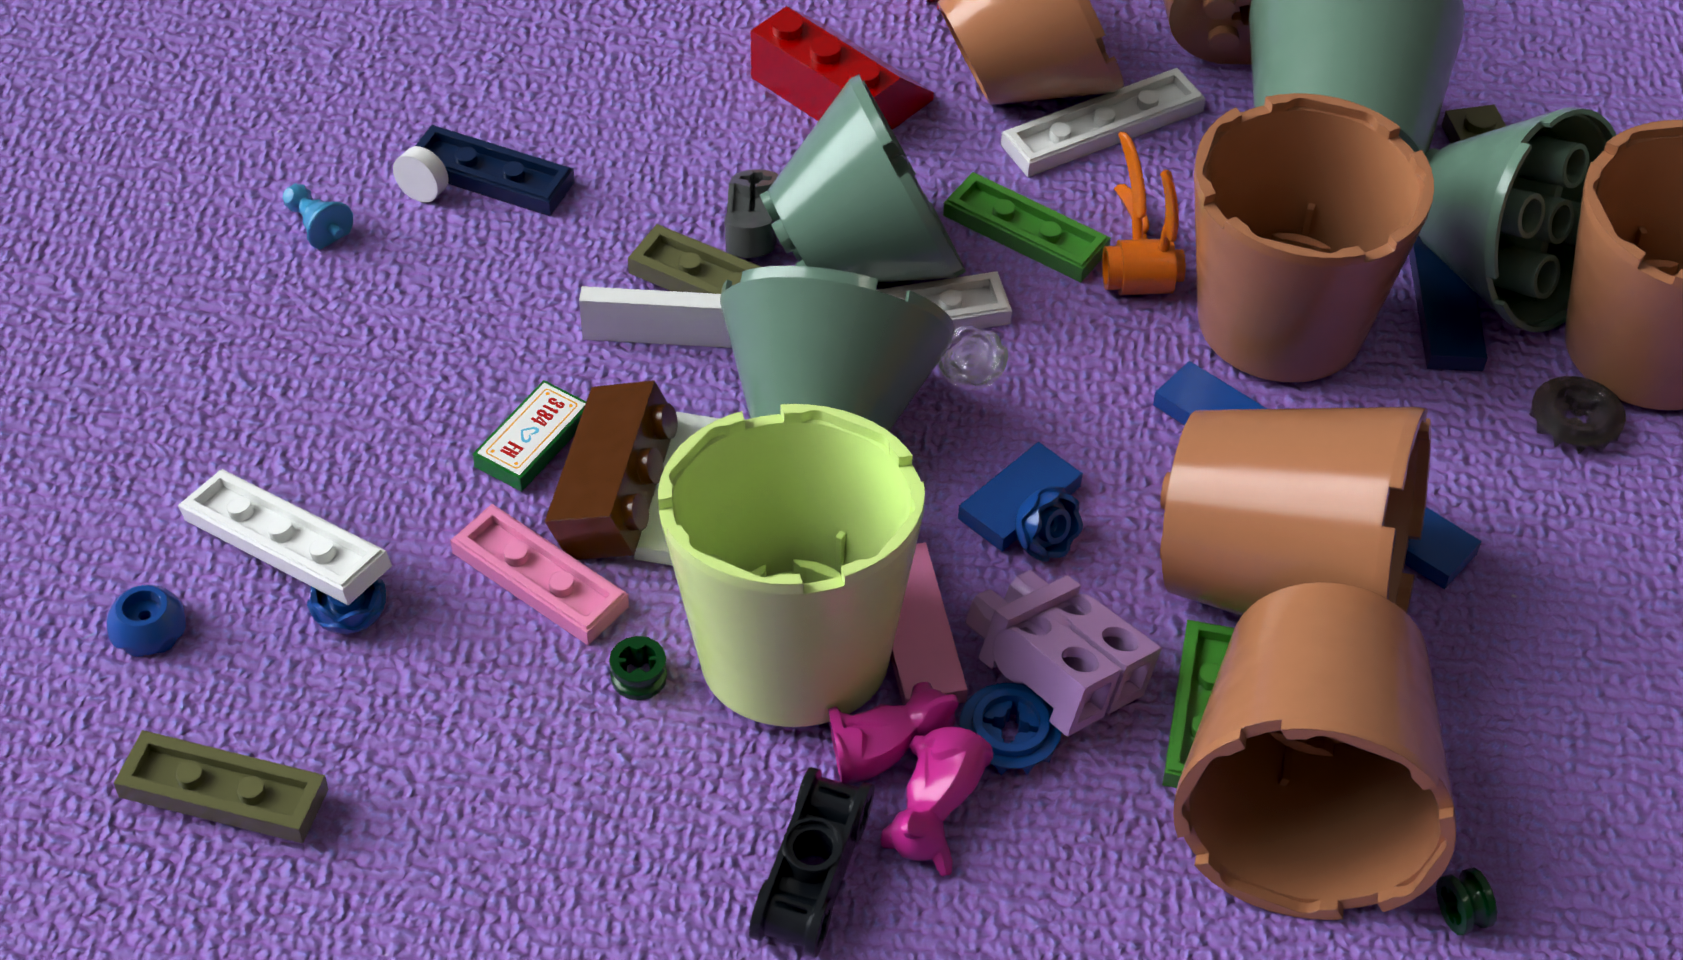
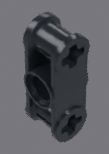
[749,767,875,958]

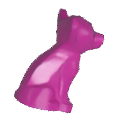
[828,682,959,784]
[880,727,993,876]

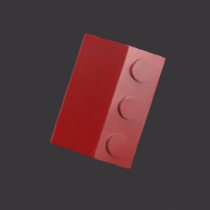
[751,6,934,130]

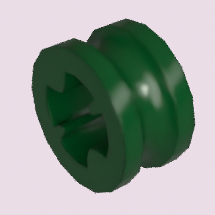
[609,636,667,700]
[1436,867,1497,935]

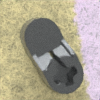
[724,169,778,258]

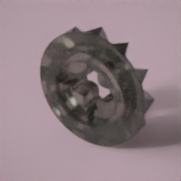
[1529,376,1626,454]

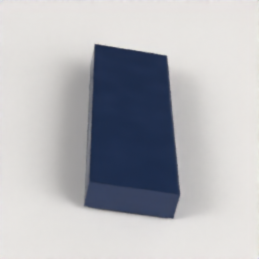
[415,125,575,216]
[1409,236,1488,371]

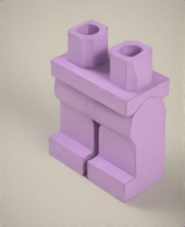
[965,570,1162,737]

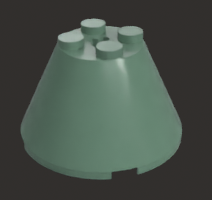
[760,74,966,283]
[1418,107,1616,332]
[720,266,954,431]

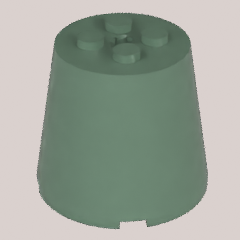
[1249,0,1465,156]

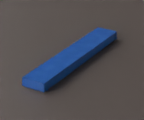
[1153,361,1482,589]

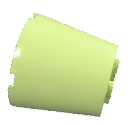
[658,404,925,727]

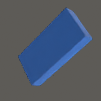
[958,441,1083,552]

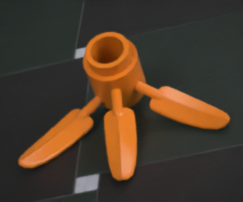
[1102,132,1186,295]

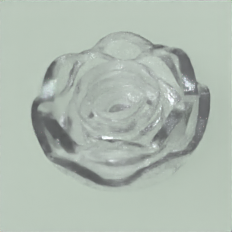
[937,325,1008,390]

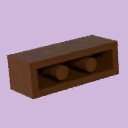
[544,380,678,560]

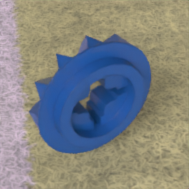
[959,682,1062,775]

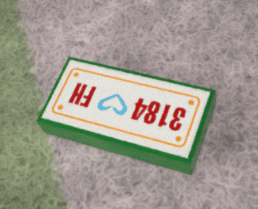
[473,380,586,492]

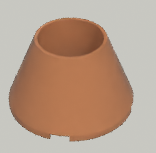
[937,0,1124,105]

